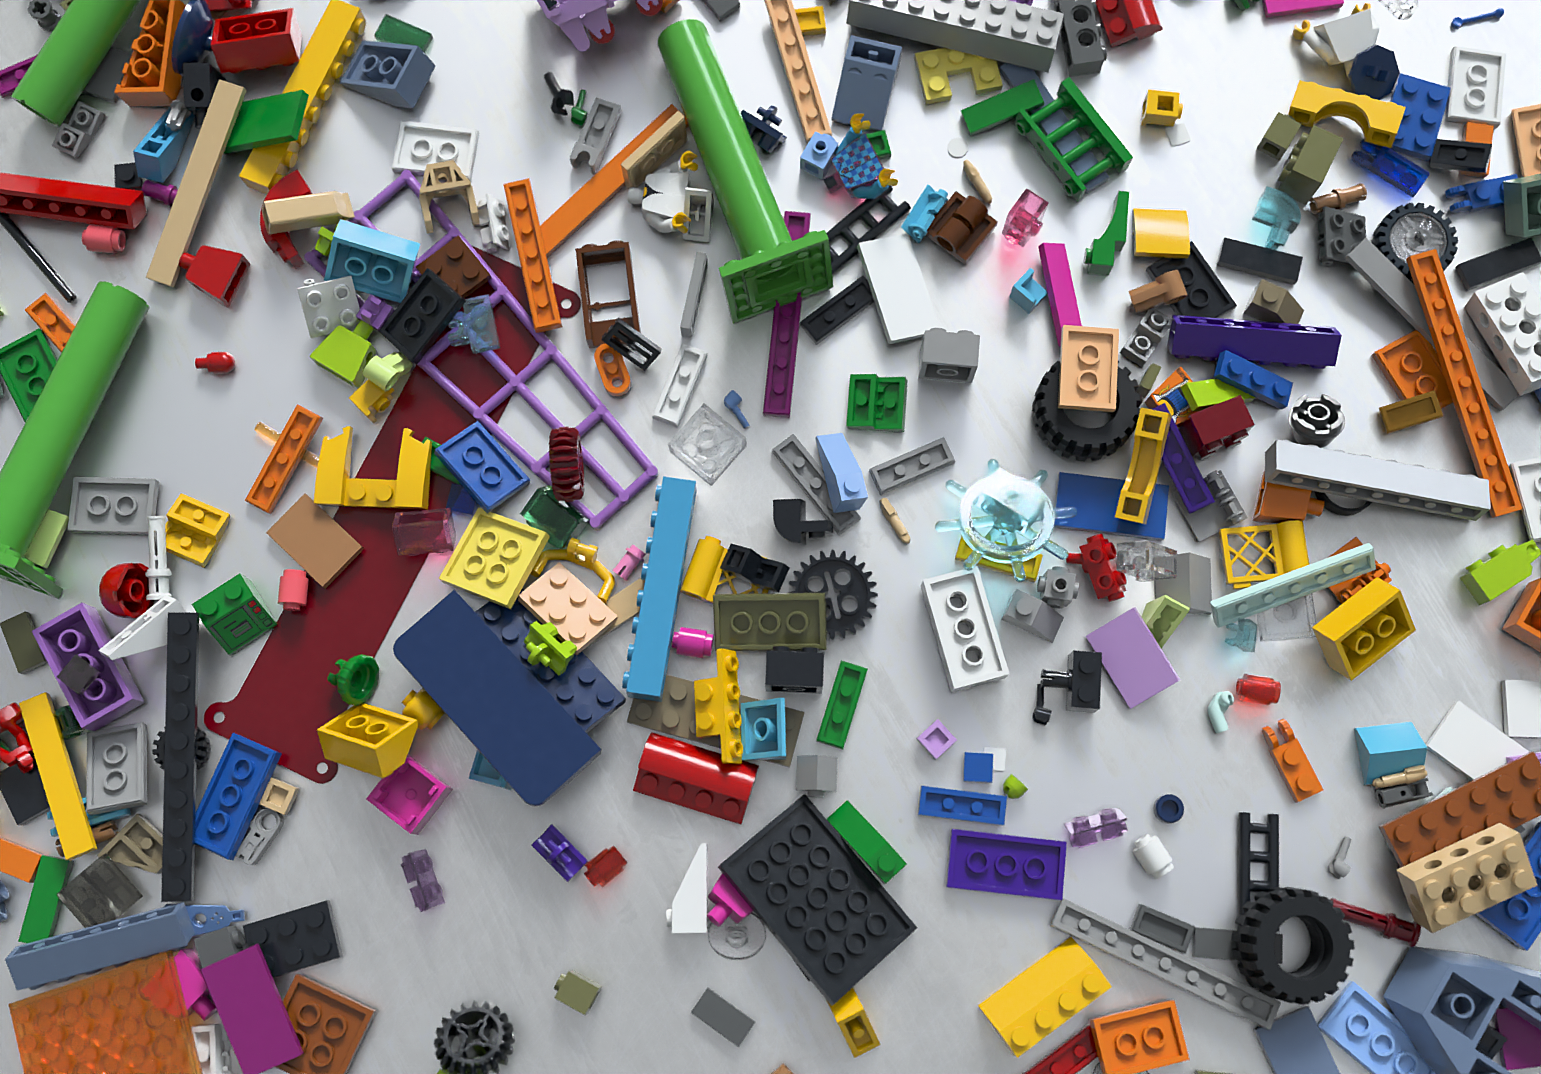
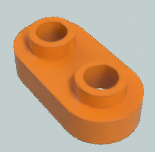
[594,343,631,397]

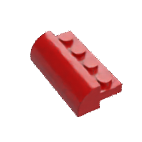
[1095,0,1164,48]
[633,732,759,824]

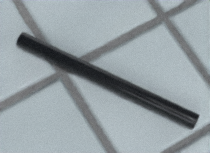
[0,212,77,303]

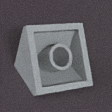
[1154,553,1212,614]

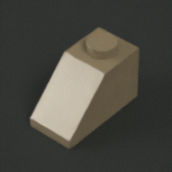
[1243,279,1304,324]

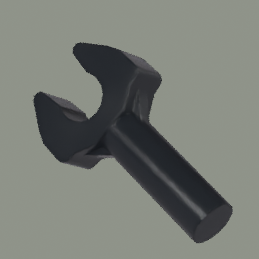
[544,72,574,116]

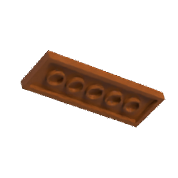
[1379,752,1541,868]

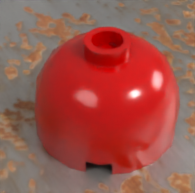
[99,563,155,618]

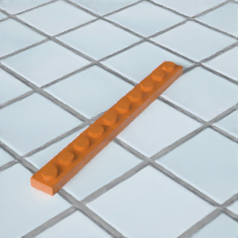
[1406,249,1522,518]

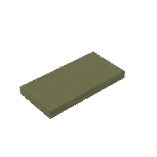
[713,593,827,651]

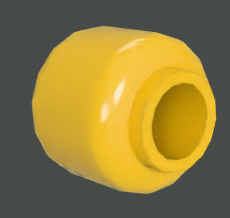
[401,688,445,730]

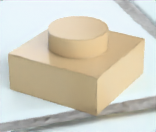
[259,777,299,815]

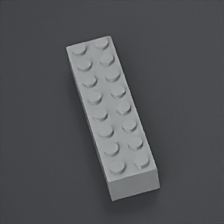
[846,0,1064,73]

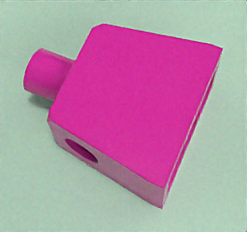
[707,873,753,927]
[141,948,217,1021]

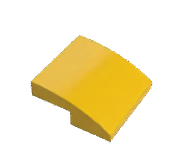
[1132,208,1190,258]
[165,493,231,568]

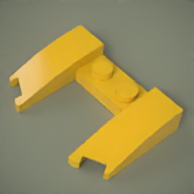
[314,426,432,510]

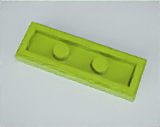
[1181,379,1256,412]

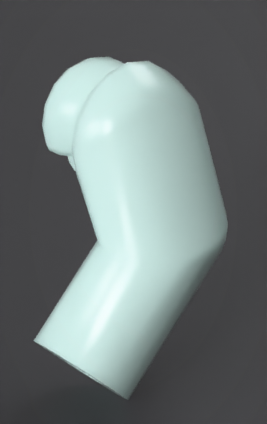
[1207,691,1234,734]

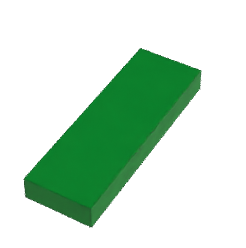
[961,79,1044,136]
[816,660,868,750]
[18,855,73,943]

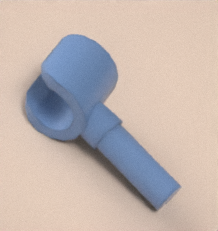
[724,390,749,429]

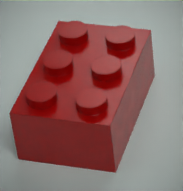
[211,8,302,74]

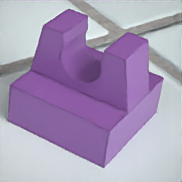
[356,294,395,331]

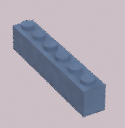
[5,902,195,991]

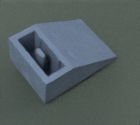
[831,35,902,131]

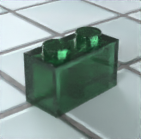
[520,485,590,549]

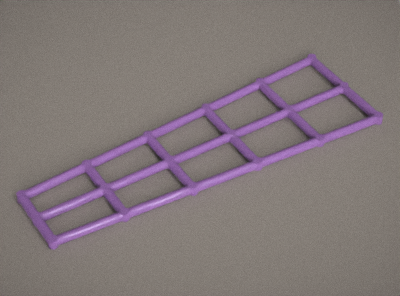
[304,170,658,530]

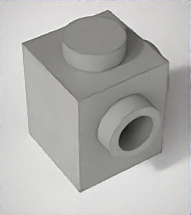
[796,755,837,797]

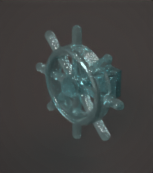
[935,459,1077,582]

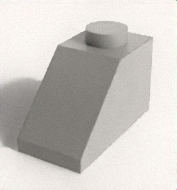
[1001,589,1064,643]

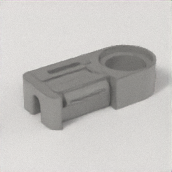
[236,809,284,865]

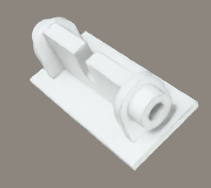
[477,193,510,252]

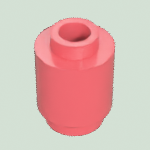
[82,224,126,254]
[278,569,309,611]

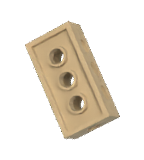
[1396,823,1537,933]

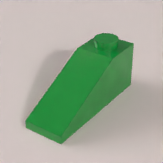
[827,800,907,884]

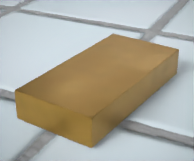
[1379,390,1443,434]

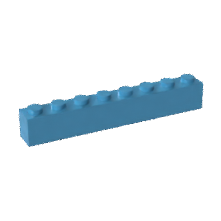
[622,476,697,702]

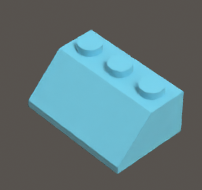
[324,219,420,303]

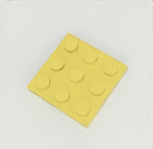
[439,507,550,609]

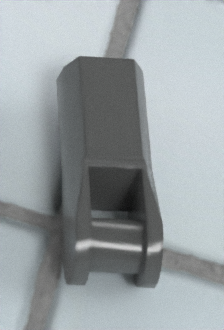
[1376,777,1433,808]

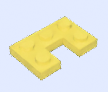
[914,48,1003,105]

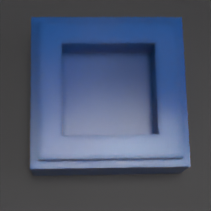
[964,752,993,783]

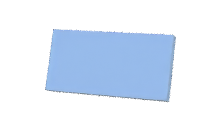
[1317,981,1435,1074]

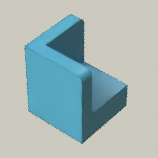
[1009,268,1048,314]

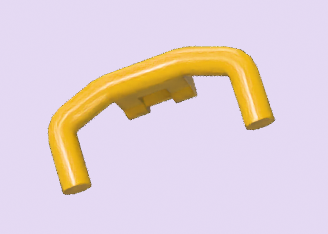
[530,537,615,604]

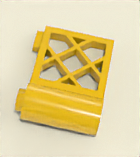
[1219,520,1310,589]
[680,536,769,603]

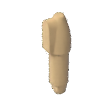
[963,159,993,204]
[879,498,911,544]
[1372,765,1428,788]

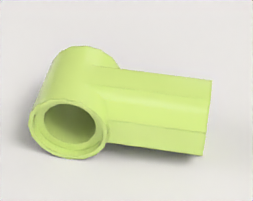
[363,352,413,391]

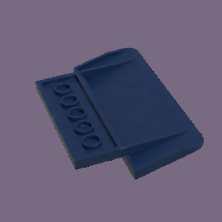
[393,588,626,806]

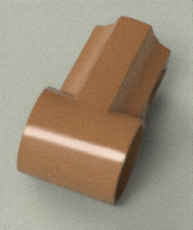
[1128,270,1188,314]

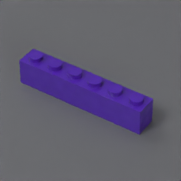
[1167,315,1342,369]

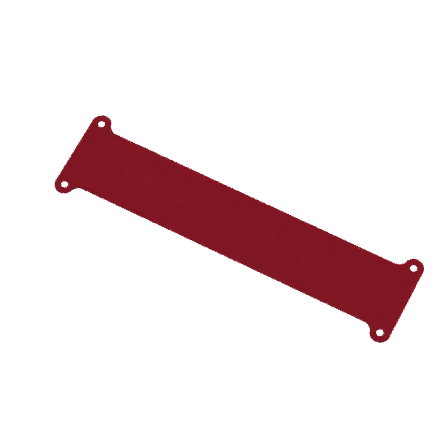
[204,245,581,784]

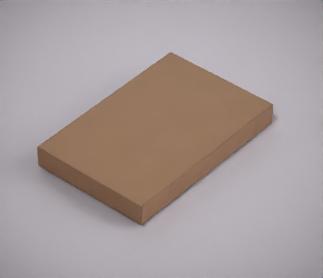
[266,493,364,589]

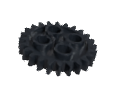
[788,549,878,641]

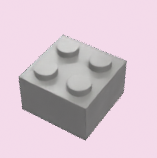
[918,328,980,383]

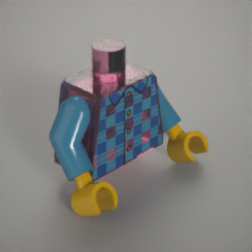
[823,113,898,199]

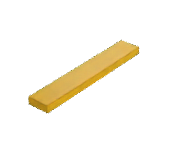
[19,692,97,861]

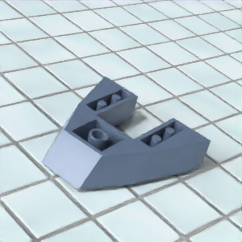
[1383,947,1541,1074]

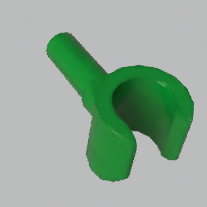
[571,89,588,126]

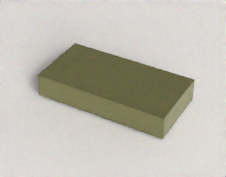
[0,611,48,674]

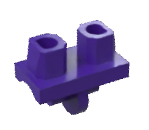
[531,824,588,882]

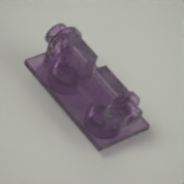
[1064,808,1127,848]
[400,849,445,912]

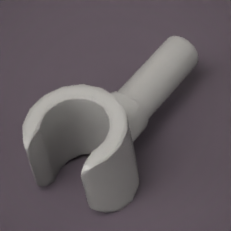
[1328,837,1351,879]

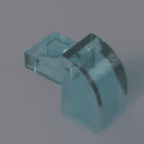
[1251,186,1301,250]

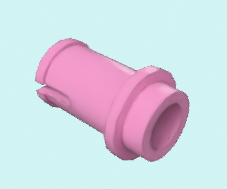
[612,544,646,581]

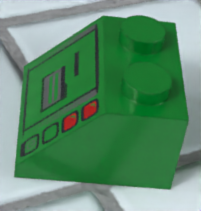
[192,573,278,656]

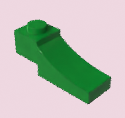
[1084,191,1129,276]

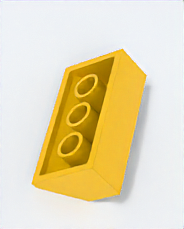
[978,936,1112,1058]

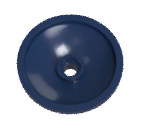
[172,0,214,76]

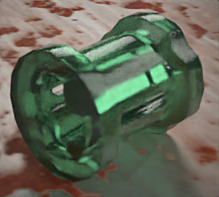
[54,705,88,740]

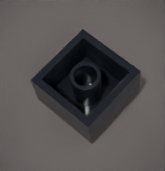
[765,646,824,694]

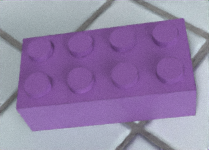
[32,602,145,731]

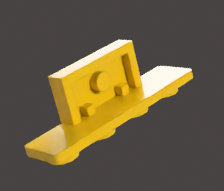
[694,648,743,764]

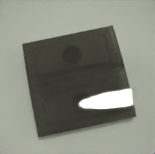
[56,853,143,928]

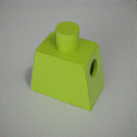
[309,320,376,389]

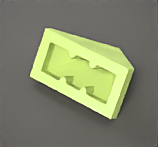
[1142,595,1190,648]

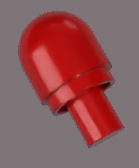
[195,352,235,374]

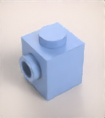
[800,131,839,180]

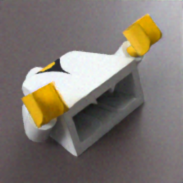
[1292,3,1380,77]
[628,151,698,234]

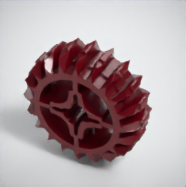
[549,427,585,502]

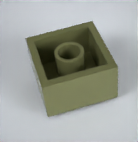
[1277,125,1344,205]

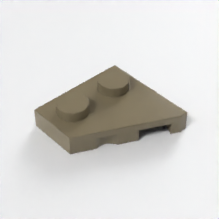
[97,814,163,874]

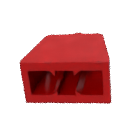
[179,245,251,308]

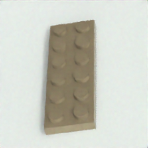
[627,674,805,768]

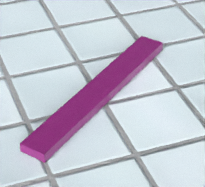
[763,211,811,418]

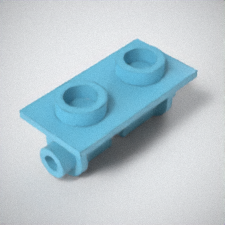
[901,184,948,244]

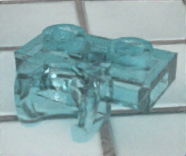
[448,294,500,354]

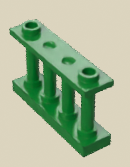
[1015,77,1133,202]

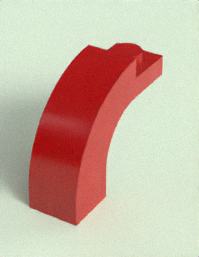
[260,169,313,269]

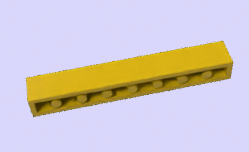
[239,0,366,194]

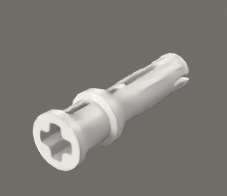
[145,516,172,600]

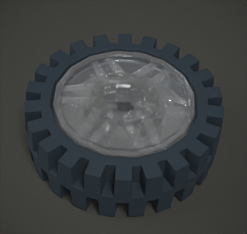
[1371,203,1458,284]

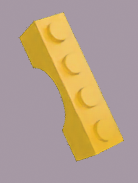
[1288,80,1406,148]
[1115,407,1172,524]

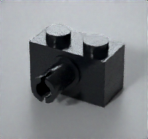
[1040,650,1102,713]

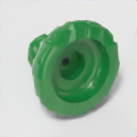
[328,654,379,706]

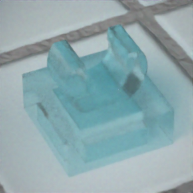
[1225,618,1258,652]

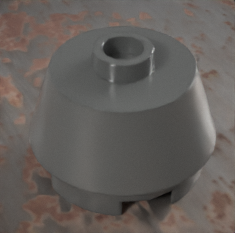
[1288,394,1345,448]

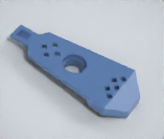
[164,904,245,936]

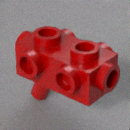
[1066,534,1127,602]

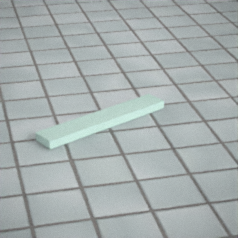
[1210,543,1376,628]

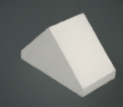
[683,187,714,242]

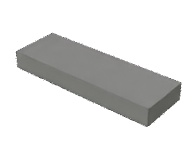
[680,252,708,338]
[869,437,955,495]

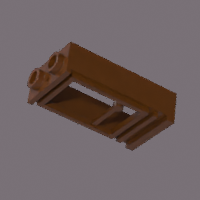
[575,240,641,349]

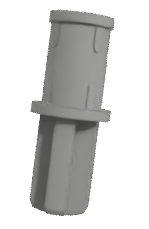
[166,87,191,131]

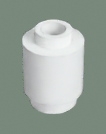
[1132,834,1174,879]

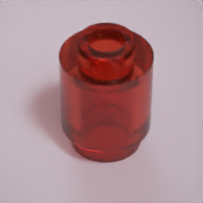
[1236,673,1281,705]
[584,845,627,888]

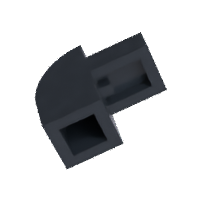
[773,499,833,545]

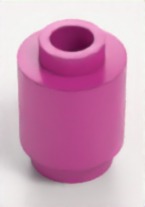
[672,627,714,658]

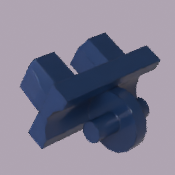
[741,105,787,153]

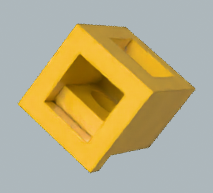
[1141,89,1183,126]
[349,379,395,424]

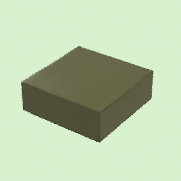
[1136,363,1161,398]

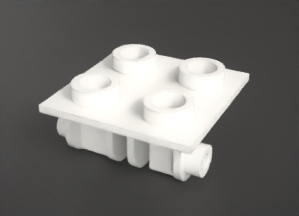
[297,275,360,339]

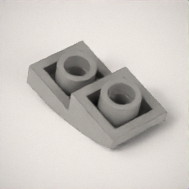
[52,101,106,158]
[1120,308,1171,367]

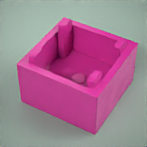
[366,755,453,835]

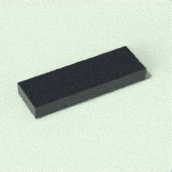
[1216,237,1303,285]
[1455,237,1541,291]
[800,276,875,345]

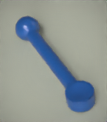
[1451,7,1505,29]

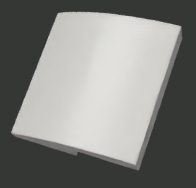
[189,1023,243,1074]

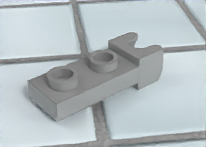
[570,97,621,174]

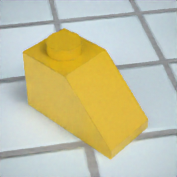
[827,987,881,1058]

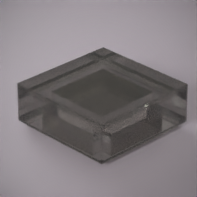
[57,654,101,695]

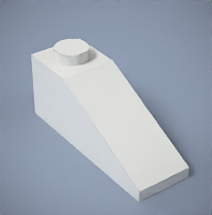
[98,595,186,660]
[666,844,708,933]

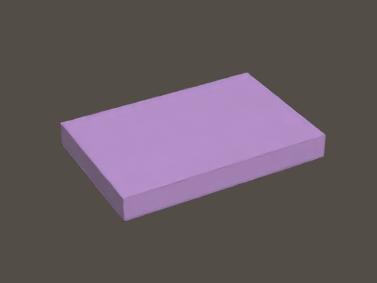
[1086,607,1180,709]

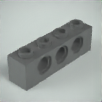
[1053,0,1107,77]

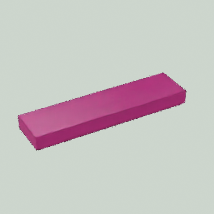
[1038,242,1082,347]

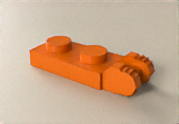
[1262,718,1323,803]

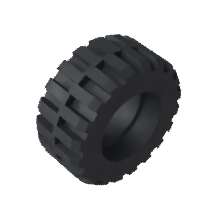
[1032,361,1142,462]
[1232,887,1355,1005]

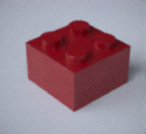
[1178,395,1255,459]

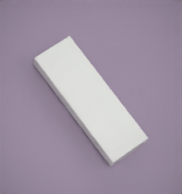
[652,344,707,428]

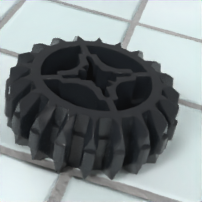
[434,1000,515,1074]

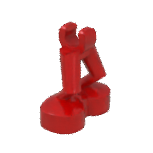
[0,703,33,773]

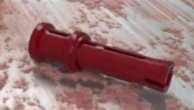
[1330,898,1421,947]

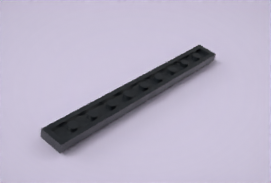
[161,612,200,902]

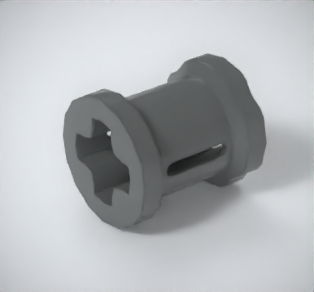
[28,0,61,31]

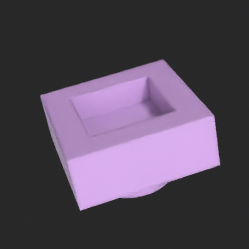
[917,719,957,760]

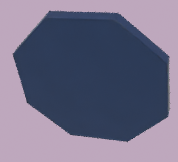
[1348,44,1400,100]

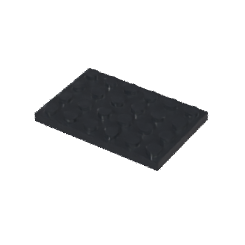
[718,794,917,1006]

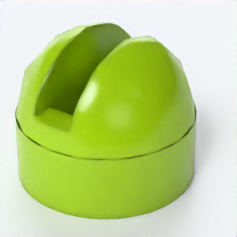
[1003,774,1028,799]

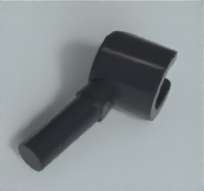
[1032,684,1052,725]

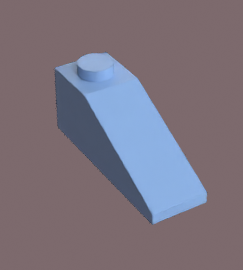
[815,433,868,513]

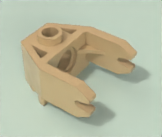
[419,160,480,234]

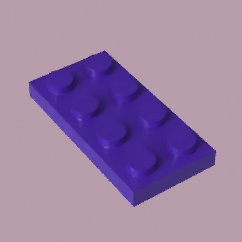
[946,829,1067,900]

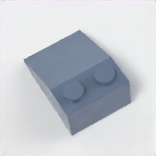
[339,40,436,109]

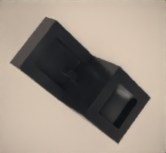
[720,543,790,593]

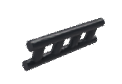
[827,186,911,275]
[1238,812,1279,932]

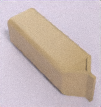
[262,191,355,234]

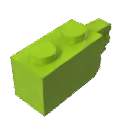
[1460,540,1541,605]

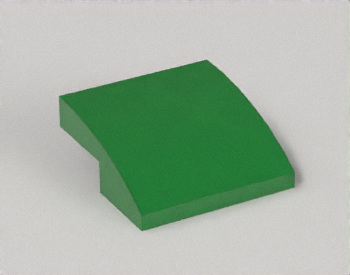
[846,374,908,432]

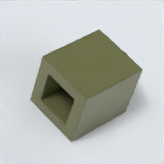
[1256,112,1302,161]
[554,970,602,1015]

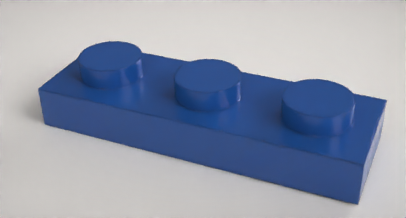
[1214,350,1293,409]
[918,786,1007,825]

